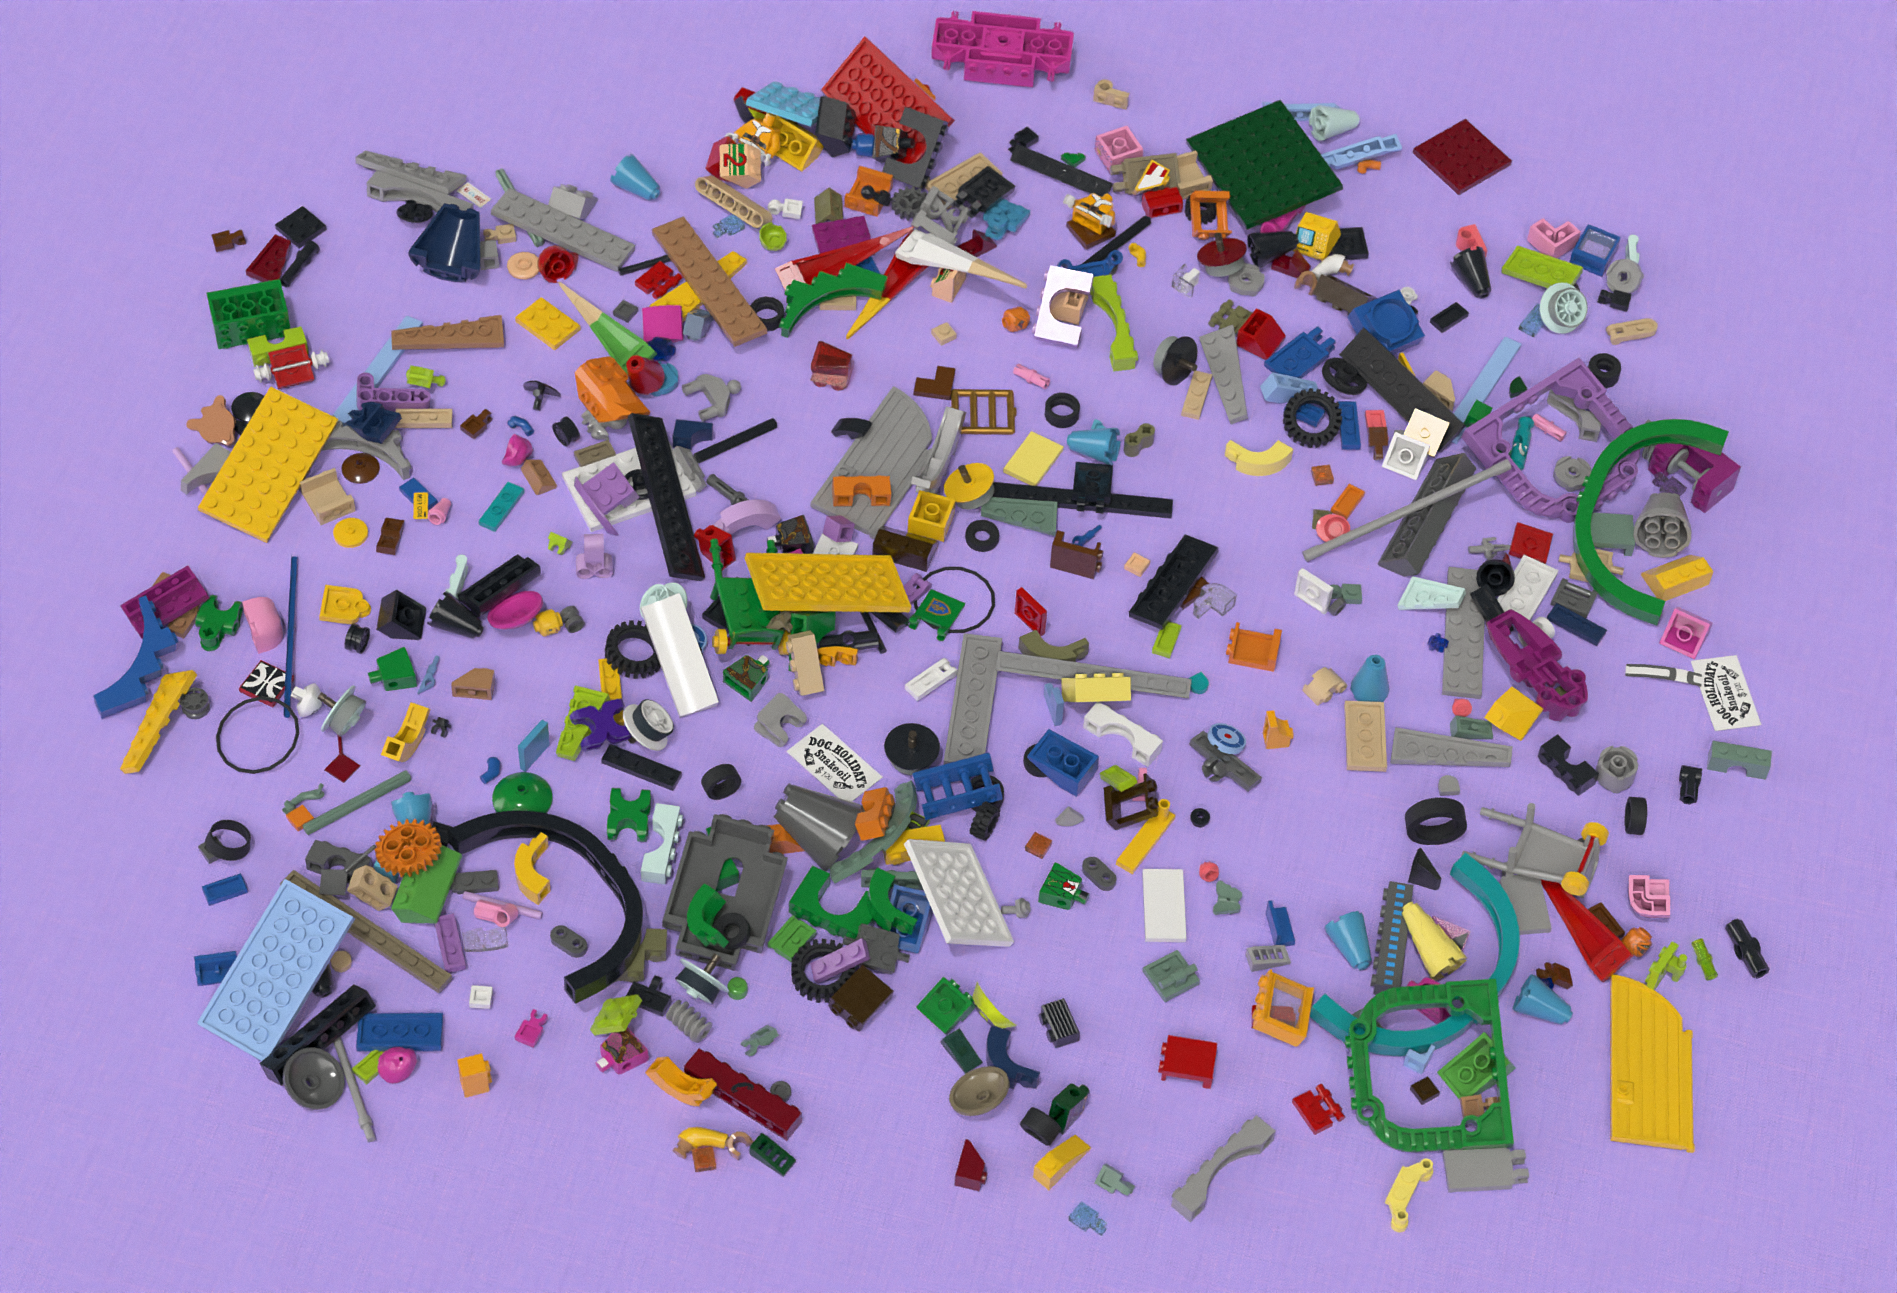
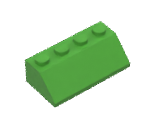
[391,845,462,923]

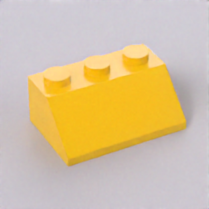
[773,115,824,172]
[1641,555,1713,601]

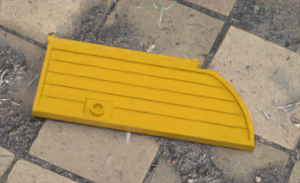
[1610,974,1695,1153]

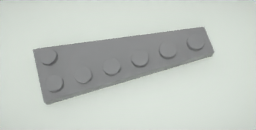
[356,150,467,195]
[1199,325,1248,424]
[1390,727,1513,767]

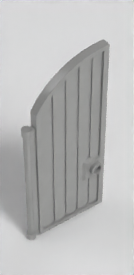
[810,386,932,540]

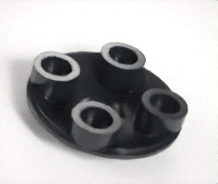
[396,200,433,223]
[231,392,264,422]

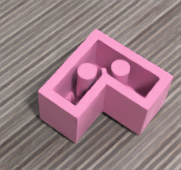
[1527,218,1581,258]

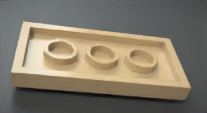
[925,152,1003,209]
[1344,701,1387,772]

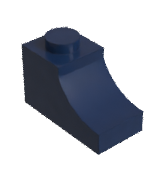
[672,419,713,450]

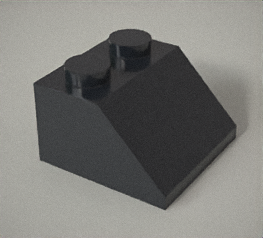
[376,590,426,640]

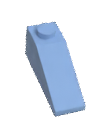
[1260,372,1318,403]

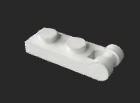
[905,658,958,701]

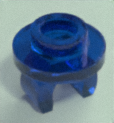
[1427,633,1449,653]

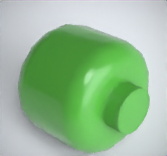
[727,977,748,1000]

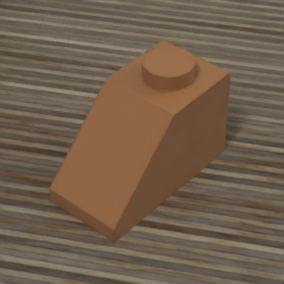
[451,668,495,700]

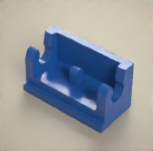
[194,951,237,986]

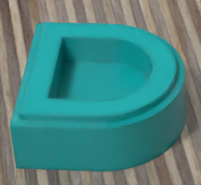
[1189,671,1209,694]

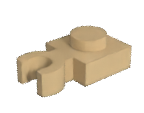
[483,224,516,244]

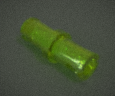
[1691,938,1718,981]

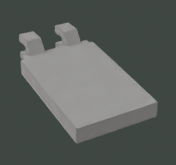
[1499,862,1552,935]
[1443,1147,1529,1193]

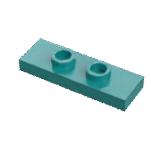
[478,482,525,532]

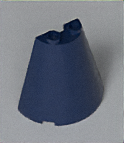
[408,203,480,282]

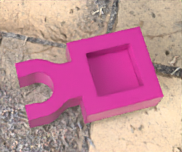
[515,1009,548,1048]

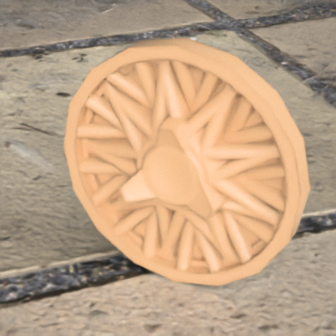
[507,252,539,279]

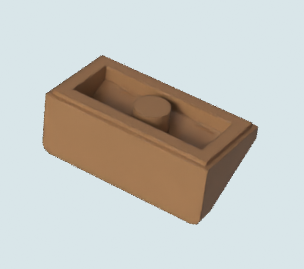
[521,459,557,495]

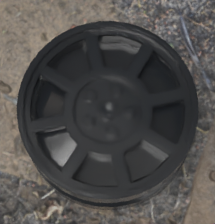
[552,416,580,446]
[344,623,370,654]

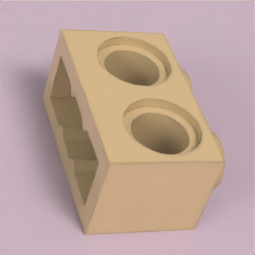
[347,865,398,911]

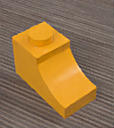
[1262,710,1294,749]

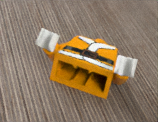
[725,112,781,166]
[1062,193,1115,235]

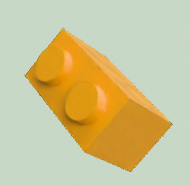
[457,1053,492,1098]

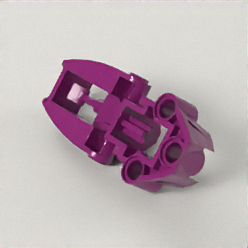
[1486,609,1588,722]

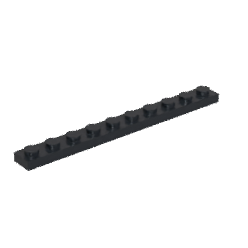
[992,482,1173,519]

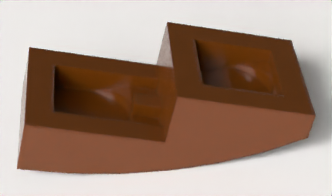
[376,518,404,555]

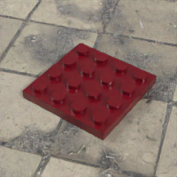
[1412,118,1512,195]

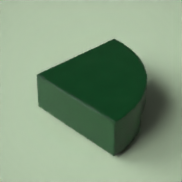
[1509,376,1528,398]

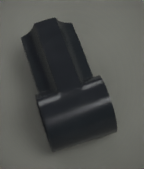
[1679,765,1702,805]

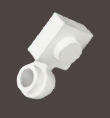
[767,198,803,219]

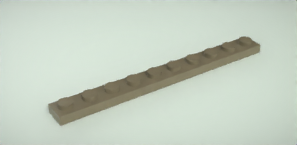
[280,870,452,993]

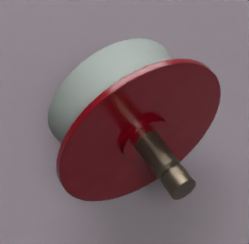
[1197,233,1247,277]

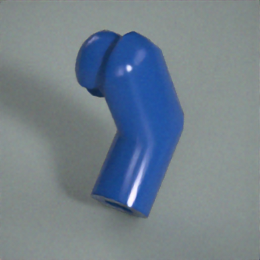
[507,416,534,436]
[479,757,501,784]

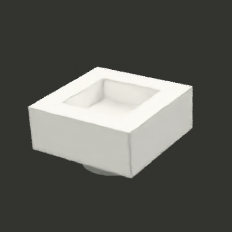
[1182,268,1200,293]
[469,985,493,1009]

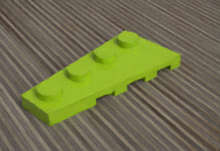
[556,685,610,761]

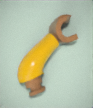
[673,1126,753,1160]

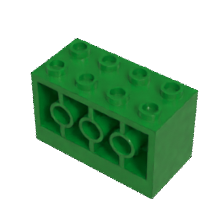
[206,279,291,350]

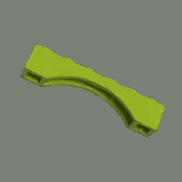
[1090,275,1138,372]

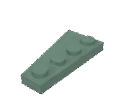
[981,497,1057,536]

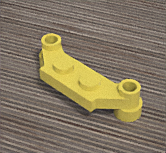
[1385,1158,1433,1233]

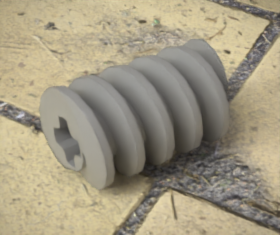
[666,1000,713,1043]

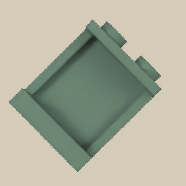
[1591,513,1635,556]

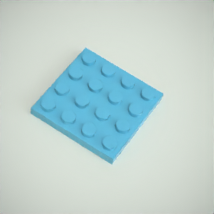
[746,82,820,127]

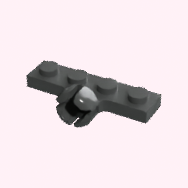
[1189,731,1262,791]

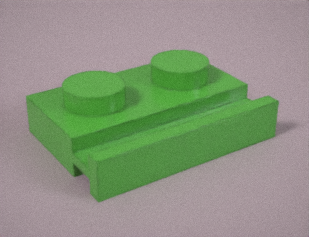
[768,915,816,962]

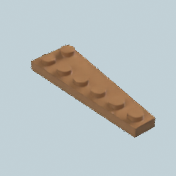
[391,315,504,350]

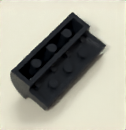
[458,554,541,617]

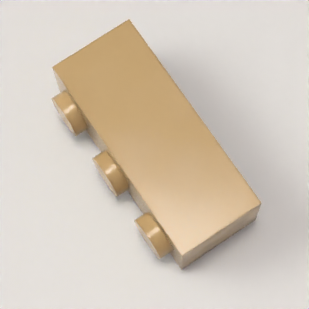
[786,631,824,696]

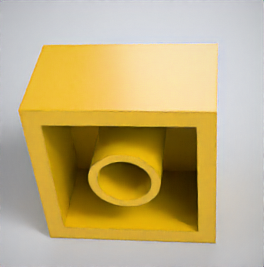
[907,490,956,542]

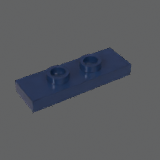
[1547,603,1607,646]

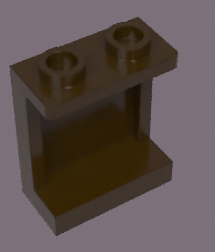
[828,965,894,1032]

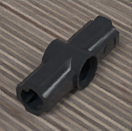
[819,630,879,650]
[1725,919,1770,979]

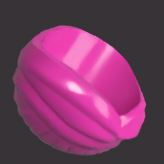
[501,434,533,466]
[377,1047,417,1084]

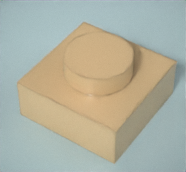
[931,322,957,346]

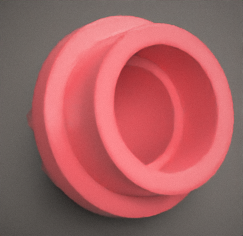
[1199,861,1219,882]

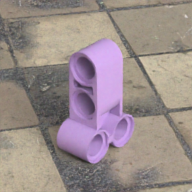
[576,534,613,579]

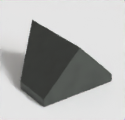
[1408,848,1442,890]

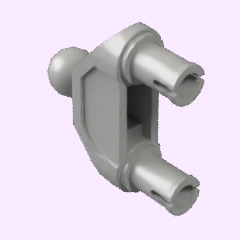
[681,374,741,422]

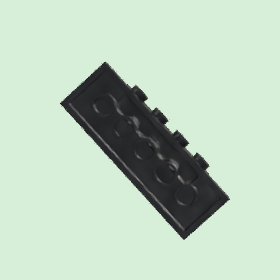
[1129,534,1219,630]

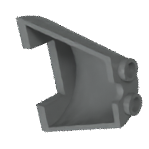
[774,783,864,871]

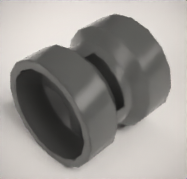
[560,606,585,633]

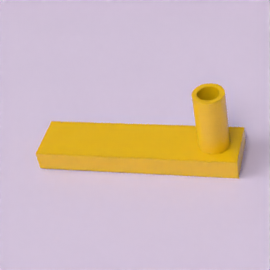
[1116,799,1176,875]

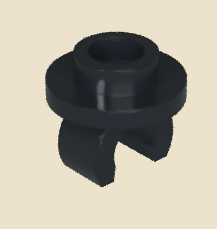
[431,717,452,738]

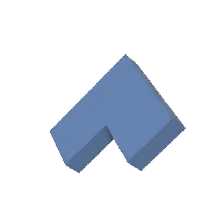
[1044,683,1064,726]

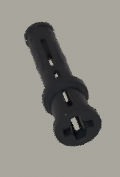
[280,240,320,288]

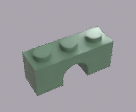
[1707,741,1772,780]

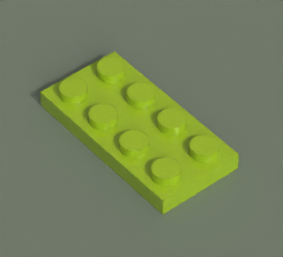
[1502,245,1583,288]

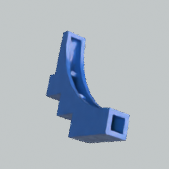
[93,596,178,719]

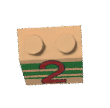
[720,144,761,189]
[930,267,967,303]

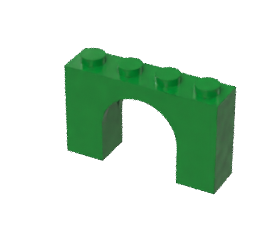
[789,865,876,939]

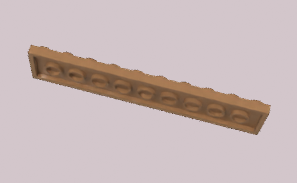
[652,216,767,347]

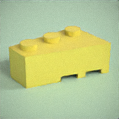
[1061,673,1131,702]

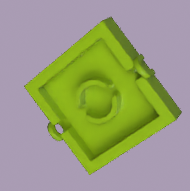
[590,995,642,1035]

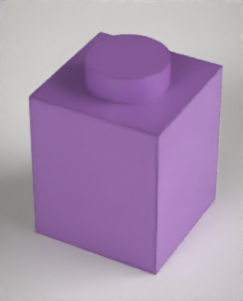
[823,515,855,542]

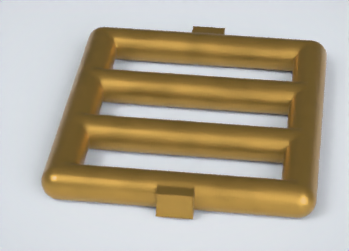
[950,389,1017,435]

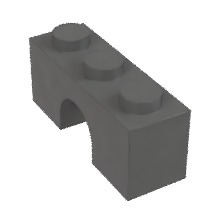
[305,840,373,883]

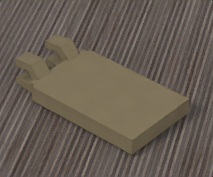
[1110,153,1181,195]

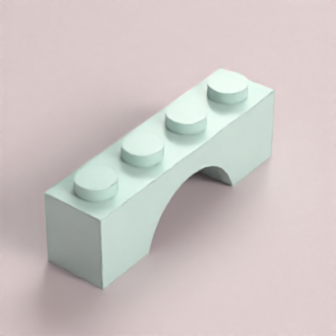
[641,803,683,885]

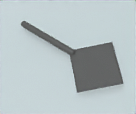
[319,845,376,895]

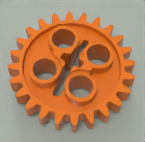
[374,819,442,877]

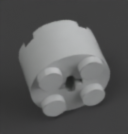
[1595,746,1638,793]

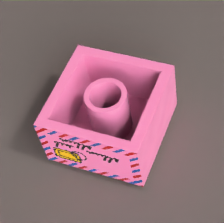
[1095,126,1143,173]

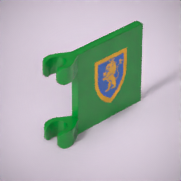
[909,589,965,642]

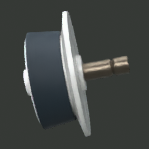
[623,699,674,751]

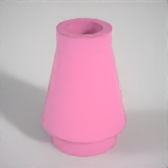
[428,498,451,525]

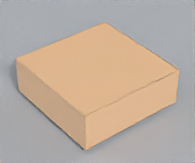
[1124,552,1150,577]

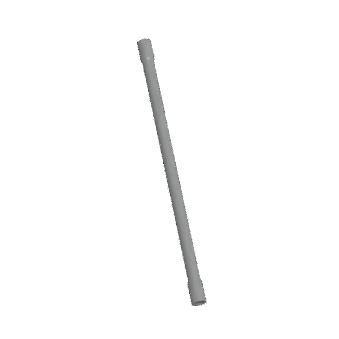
[1302,459,1512,562]

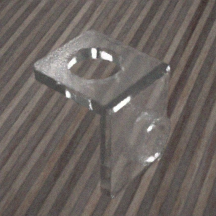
[1171,264,1194,298]

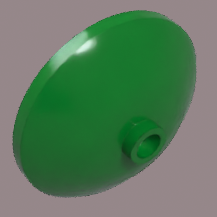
[492,772,553,813]

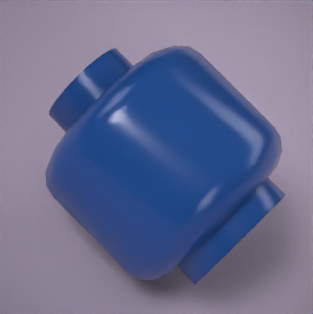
[852,133,875,157]

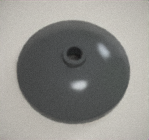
[283,1048,344,1110]

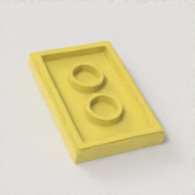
[1003,431,1064,486]

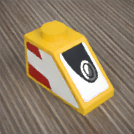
[1132,160,1170,195]

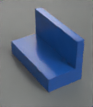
[1266,900,1295,947]

